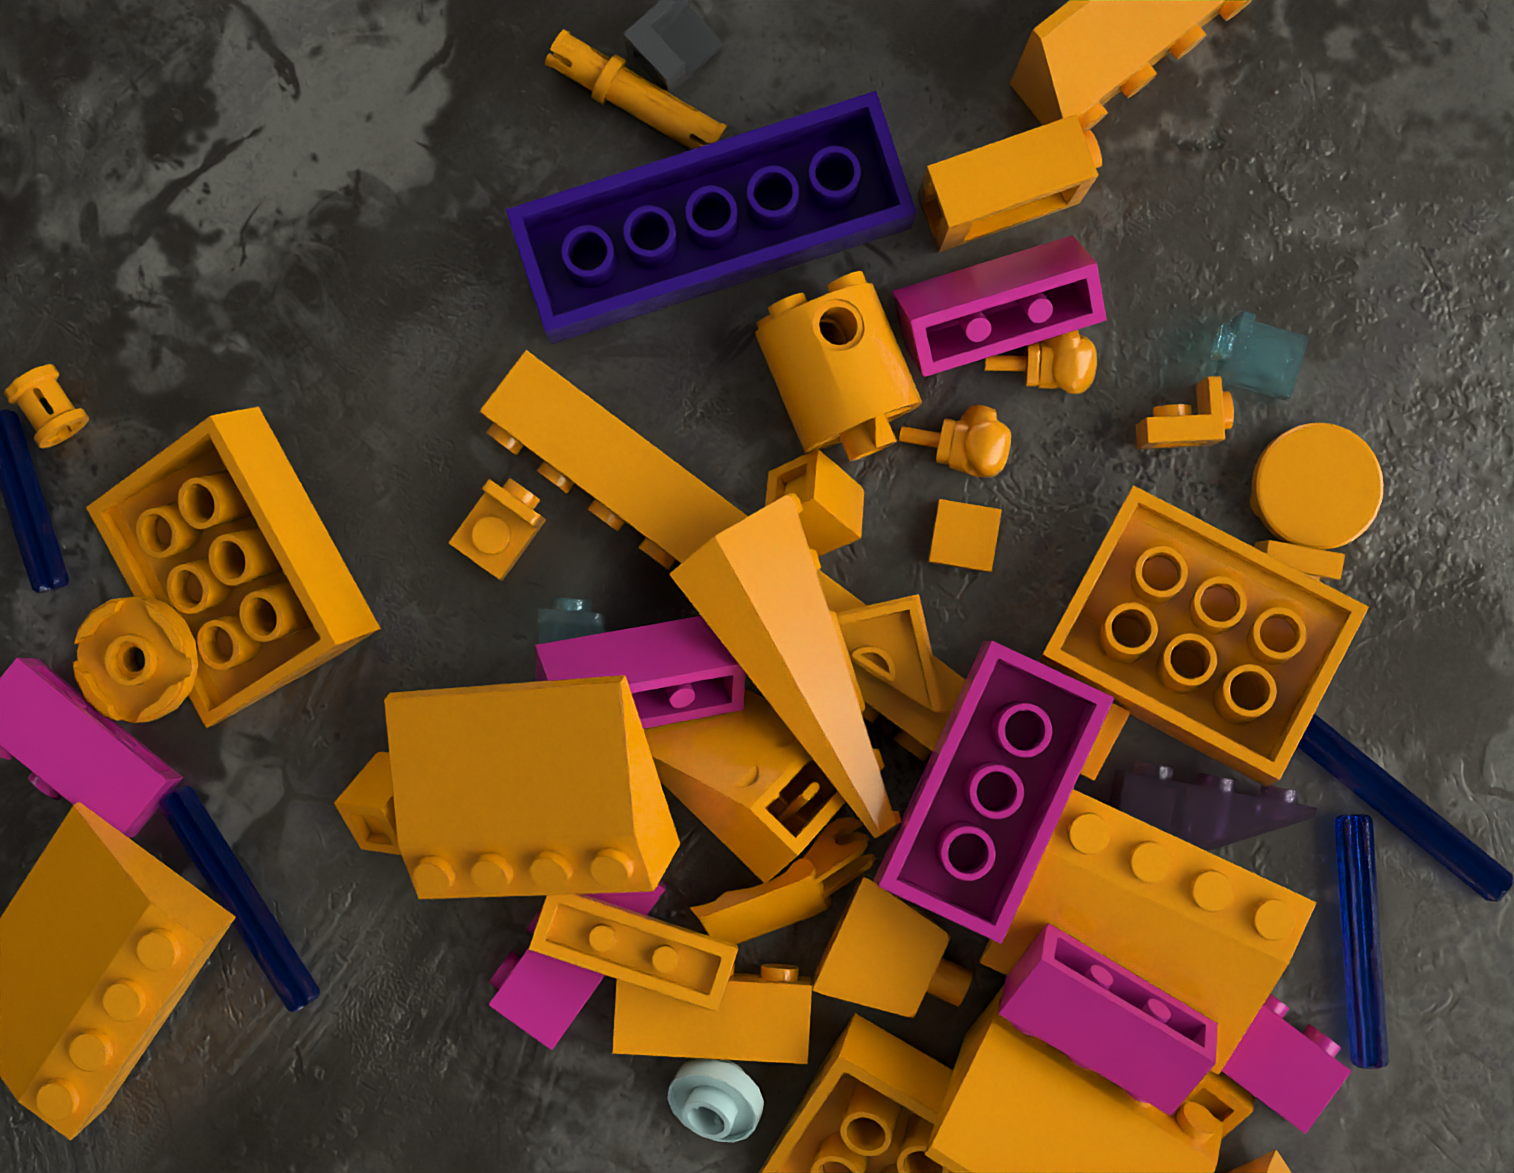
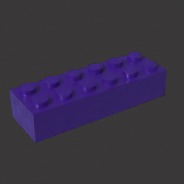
[506,91,917,344]

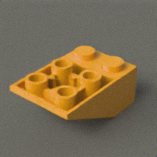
[643,688,846,884]

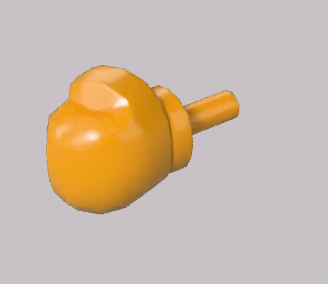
[984,330,1097,394]
[899,404,1011,478]

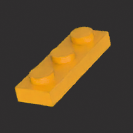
[529,894,738,1012]

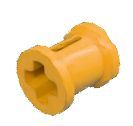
[4,364,89,449]

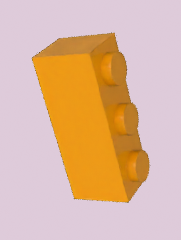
[612,963,812,1064]

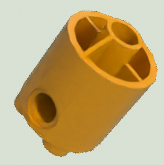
[755,271,922,462]

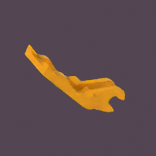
[690,817,876,945]

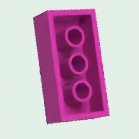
[874,641,1114,944]

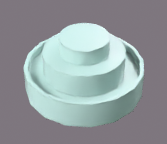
[667,1058,764,1142]

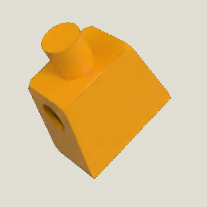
[811,873,974,1018]

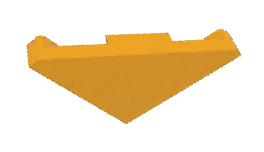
[836,594,946,714]

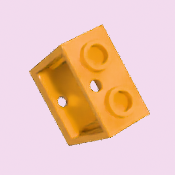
[917,114,1102,253]

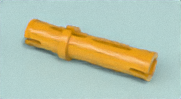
[544,29,728,150]

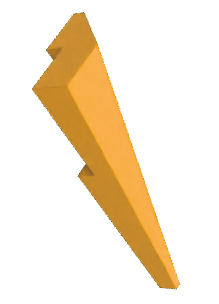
[669,493,902,839]

